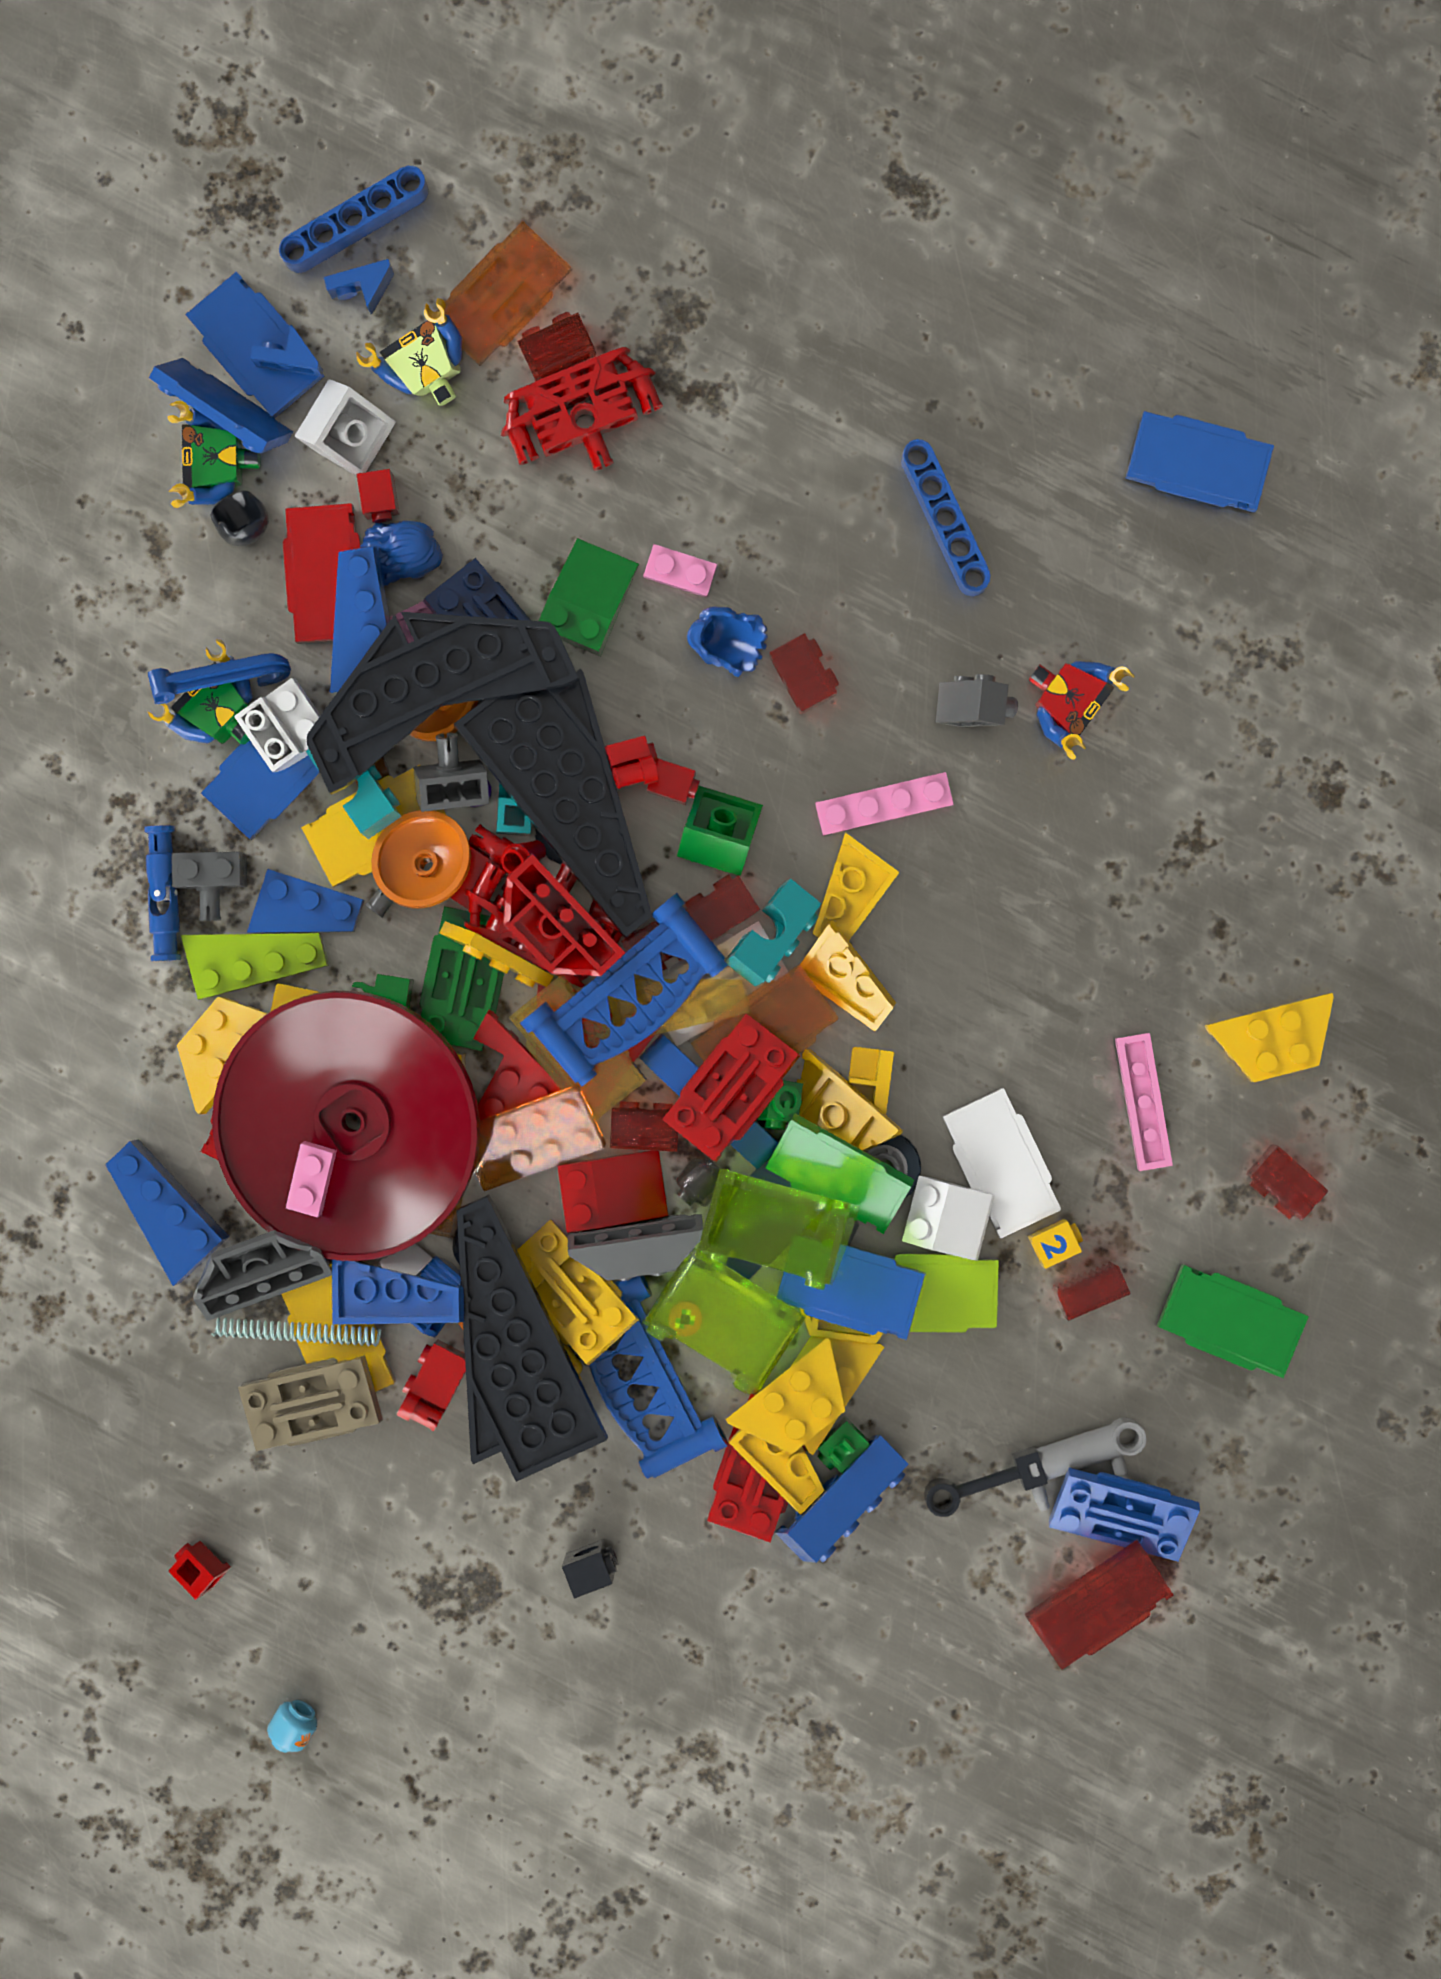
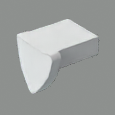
[378,1243,433,1276]

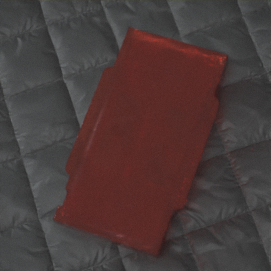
[1025,1540,1174,1670]

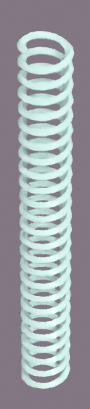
[211,1317,381,1347]

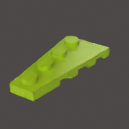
[181,933,329,1000]

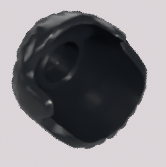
[210,490,269,546]

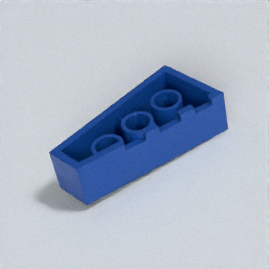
[775,1435,909,1563]

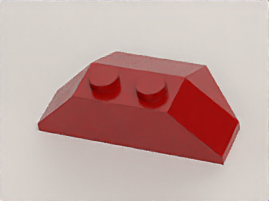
[503,853,625,976]

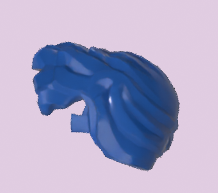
[360,520,443,586]
[687,606,768,677]

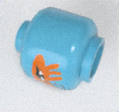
[267,1700,318,1753]

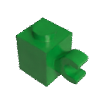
[352,974,414,1009]
[817,1416,870,1473]

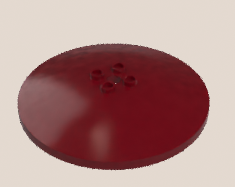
[212,990,480,1261]

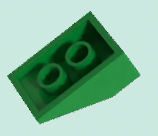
[538,538,639,657]

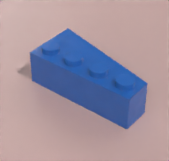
[330,545,390,693]
[105,1139,230,1286]

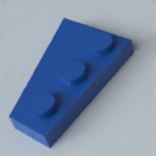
[247,869,365,933]

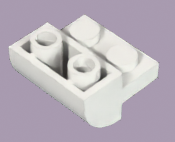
[234,678,321,772]

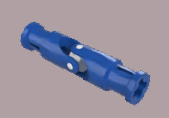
[144,825,181,961]

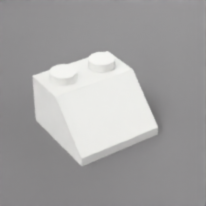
[295,379,396,476]
[902,1176,995,1261]

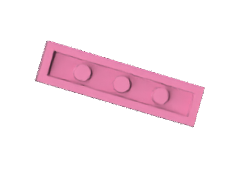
[815,772,954,836]
[1115,1033,1173,1171]

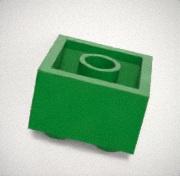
[677,785,763,876]

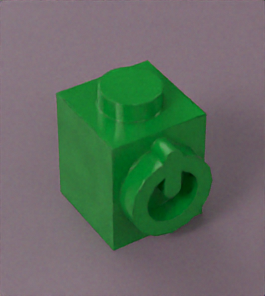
[757,1080,803,1130]

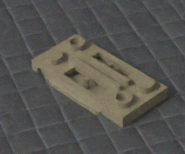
[238,1355,383,1451]

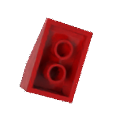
[557,1149,668,1233]

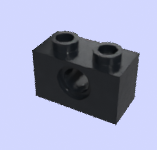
[562,1539,619,1599]

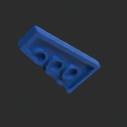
[332,1259,464,1325]

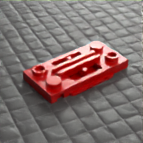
[283,503,361,644]
[662,1013,800,1163]
[707,1392,807,1543]

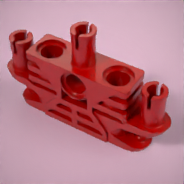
[501,347,663,471]
[464,861,623,988]

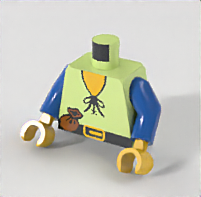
[356,298,462,406]

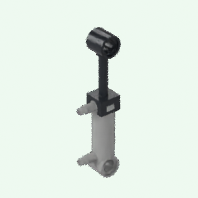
[924,1417,1147,1517]

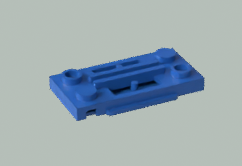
[185,271,325,419]
[149,358,293,454]
[1125,411,1274,513]
[201,741,320,840]
[776,1234,926,1340]
[1049,1468,1200,1562]

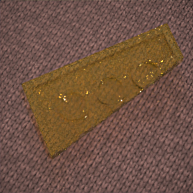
[608,978,751,1037]

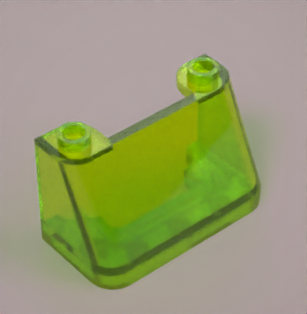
[698,1168,860,1290]
[642,1248,805,1395]

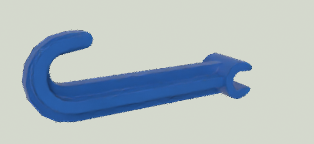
[148,653,291,704]

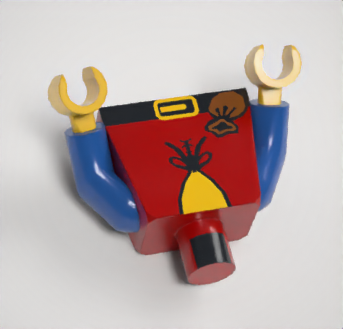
[1028,661,1135,760]

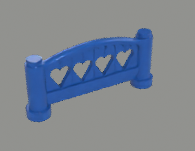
[520,893,728,1087]
[589,1275,729,1479]

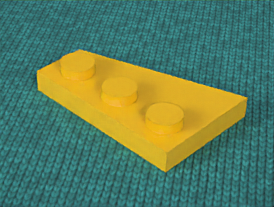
[794,920,896,1031]
[439,921,553,988]
[728,1430,825,1515]

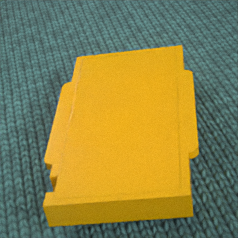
[301,764,448,887]
[517,1219,639,1365]
[281,1264,396,1392]

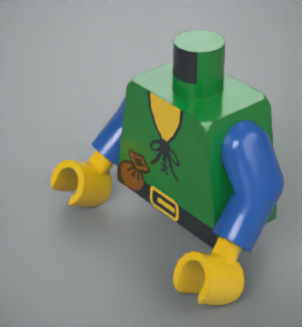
[167,401,261,508]
[147,639,253,745]

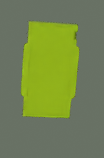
[891,1254,999,1333]

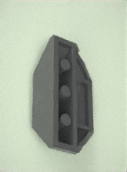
[568,1214,704,1281]
[193,1230,332,1321]

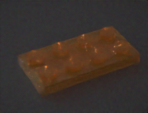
[474,1084,606,1192]

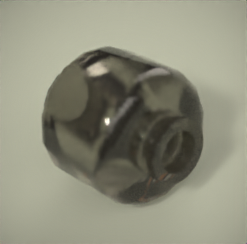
[676,1157,725,1207]

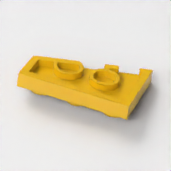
[812,832,899,941]

